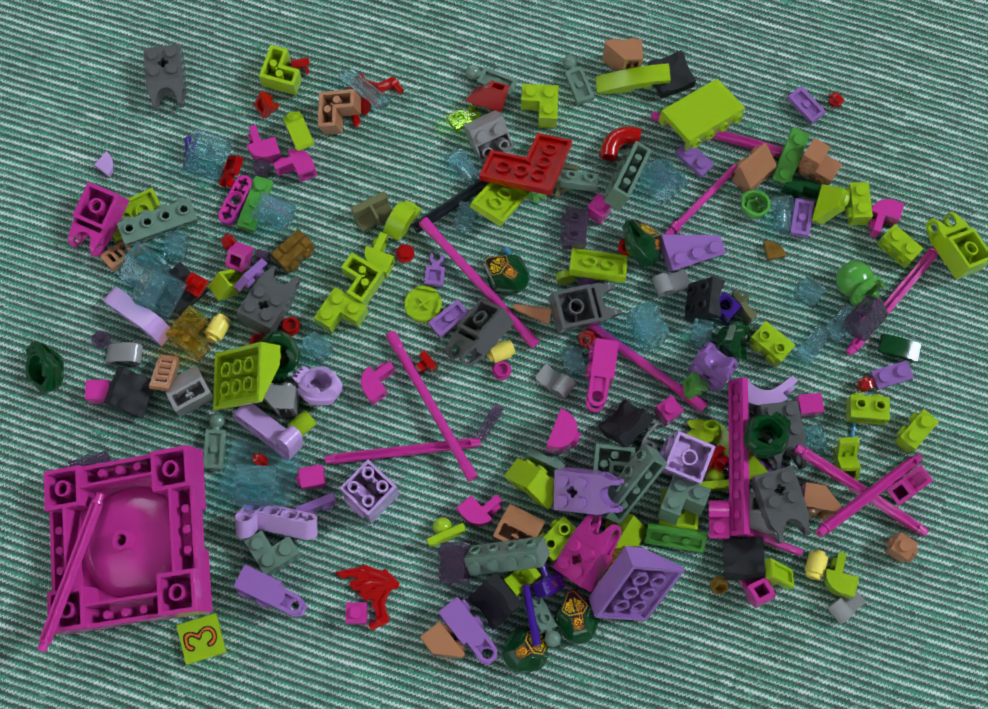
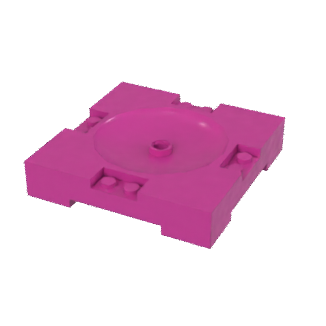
[44,445,212,635]

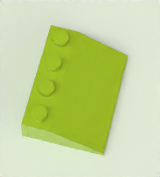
[213,342,281,411]

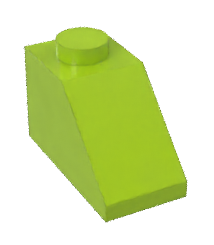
[282,111,315,151]
[812,184,849,225]
[208,268,248,301]

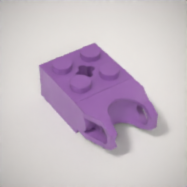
[688,342,739,392]
[554,467,624,515]
[233,565,307,617]
[438,597,497,665]

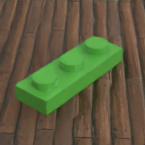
[771,127,810,184]
[237,175,274,233]
[645,523,707,553]

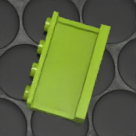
[658,78,745,151]

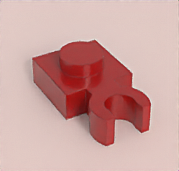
[219,155,243,188]

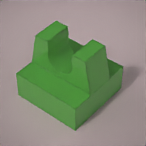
[683,372,708,399]

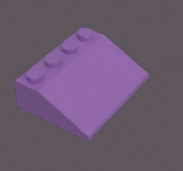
[588,546,685,621]

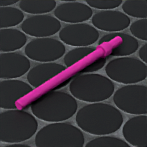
[663,164,738,235]

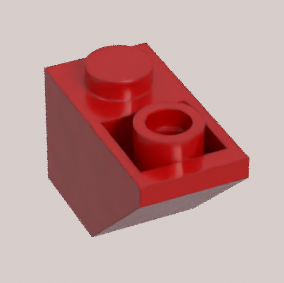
[466,80,509,112]

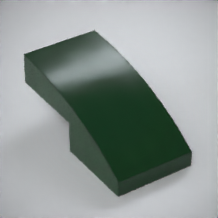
[781,181,822,200]
[878,333,921,363]

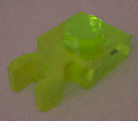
[446,105,480,132]

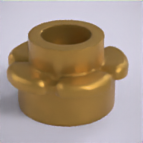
[709,576,729,594]

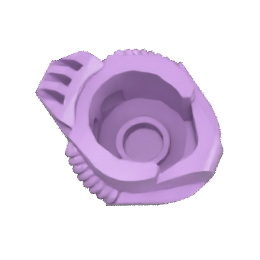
[291,366,342,405]

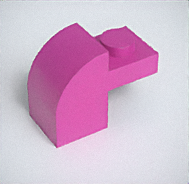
[247,125,282,164]
[273,149,318,182]
[868,199,905,238]
[361,361,395,406]
[887,464,934,506]
[456,494,502,527]
[709,500,730,539]
[738,577,776,608]

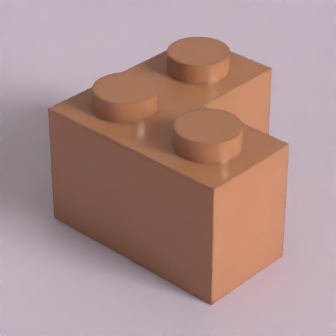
[318,89,361,135]
[796,138,842,185]

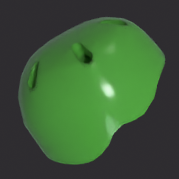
[741,190,771,219]

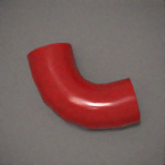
[599,127,642,161]

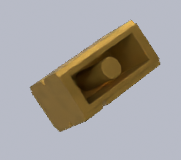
[270,229,315,274]

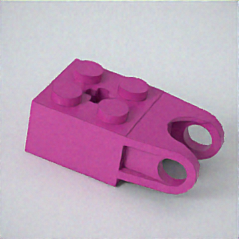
[68,182,130,257]
[585,338,619,413]
[552,514,621,592]

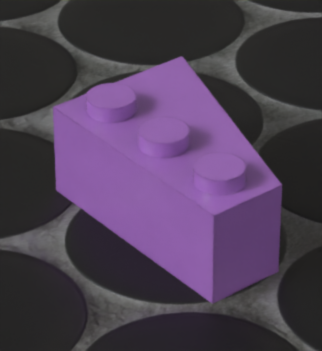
[660,235,726,272]

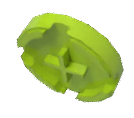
[404,286,442,323]

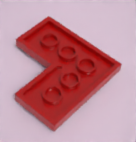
[479,133,572,196]

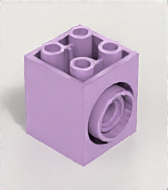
[660,431,716,484]
[340,460,399,523]

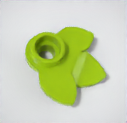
[687,419,721,443]

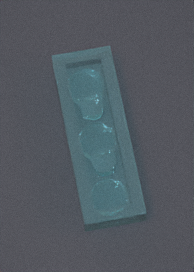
[338,68,391,109]

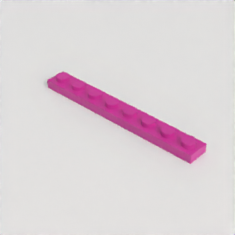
[728,377,750,537]

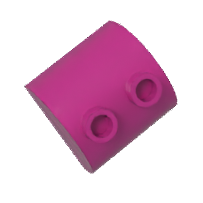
[545,409,581,456]

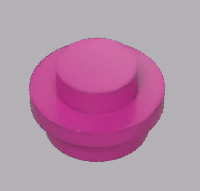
[492,361,512,380]

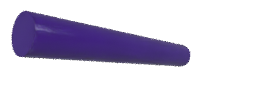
[522,585,541,647]

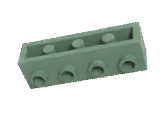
[604,141,652,211]
[117,198,198,248]
[604,444,668,524]
[464,536,550,576]

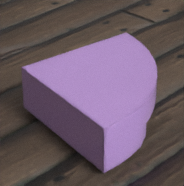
[94,151,114,178]

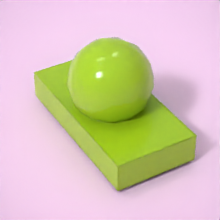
[698,467,729,492]
[426,517,466,548]
[764,558,794,590]

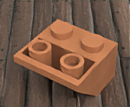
[602,38,643,71]
[732,143,777,193]
[800,482,842,521]
[493,504,545,542]
[420,621,466,659]

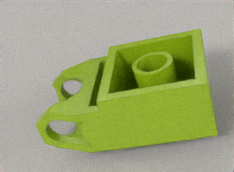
[926,211,988,280]

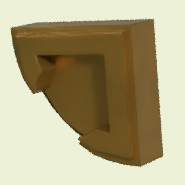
[763,241,787,261]

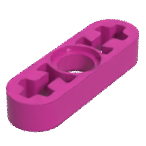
[218,175,252,226]

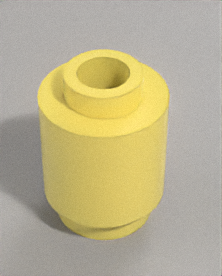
[204,313,231,343]
[487,340,516,364]
[804,549,829,581]

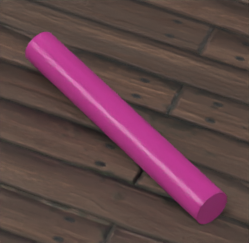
[746,529,803,556]

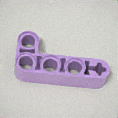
[103,286,174,347]
[233,404,303,460]
[235,501,318,540]

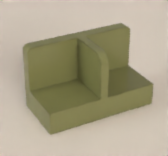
[351,191,392,232]

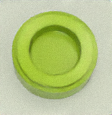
[556,270,575,285]

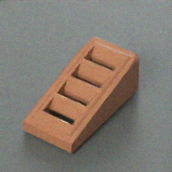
[100,240,144,273]
[513,304,552,325]
[149,354,179,391]

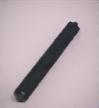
[412,180,490,233]

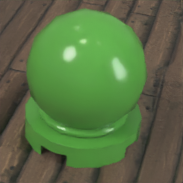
[836,261,885,309]

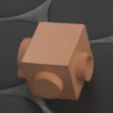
[884,532,919,563]

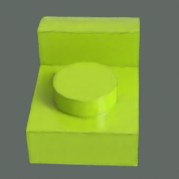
[383,200,422,241]
[365,232,395,279]
[833,437,861,481]
[824,552,859,600]
[503,568,541,597]

